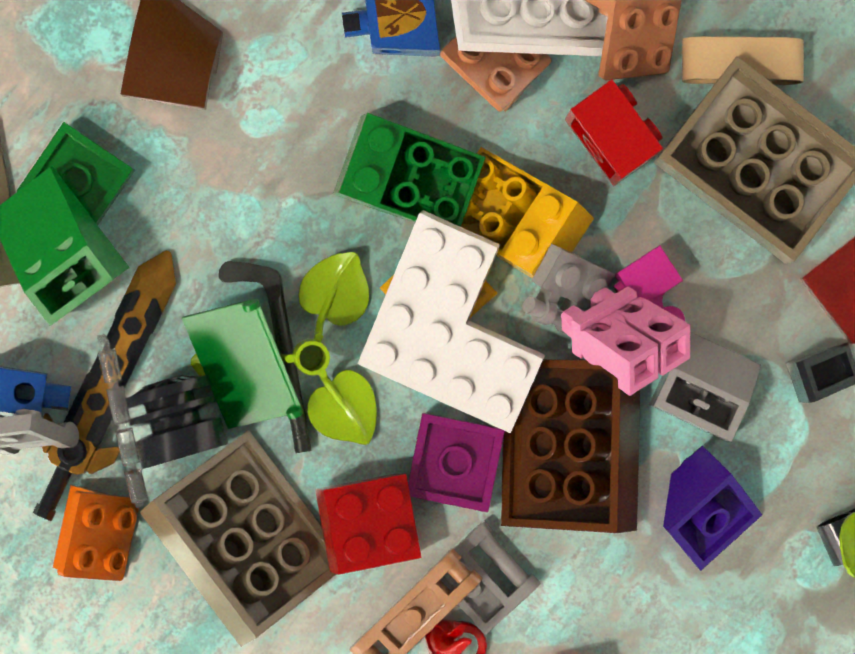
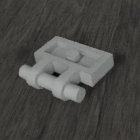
[522,243,615,334]

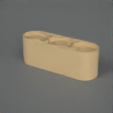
[682,36,804,85]

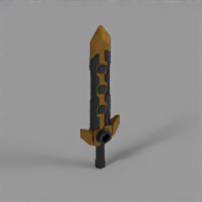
[33,250,176,521]

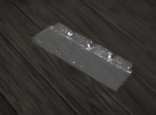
[97,334,148,508]

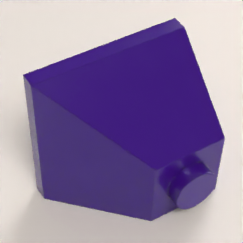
[663,446,762,571]

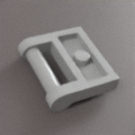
[0,409,79,455]
[428,521,541,635]

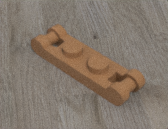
[349,548,483,654]

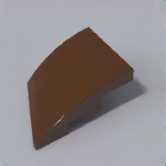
[120,0,223,110]

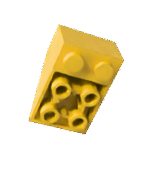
[461,147,594,279]

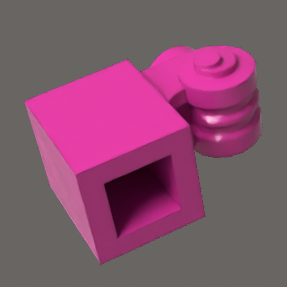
[613,245,685,321]

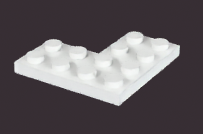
[451,0,608,56]
[358,210,545,433]

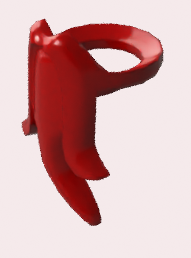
[425,619,487,654]

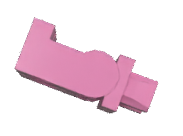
[561,286,690,396]

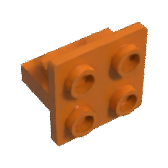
[53,485,140,581]

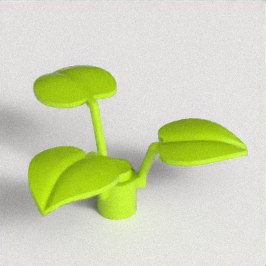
[191,252,377,445]

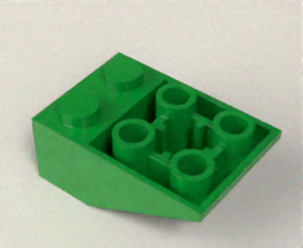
[333,113,486,227]
[0,166,130,326]

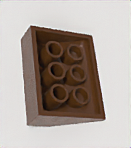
[501,359,640,533]

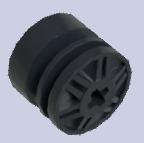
[122,375,228,469]

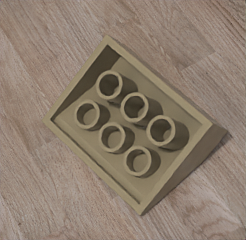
[653,56,855,264]
[140,430,336,647]

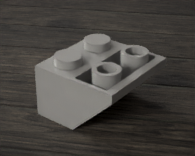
[649,332,761,442]

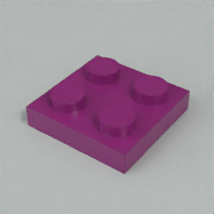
[408,413,505,512]

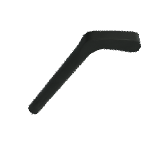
[218,261,312,453]

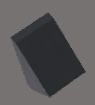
[786,342,855,403]

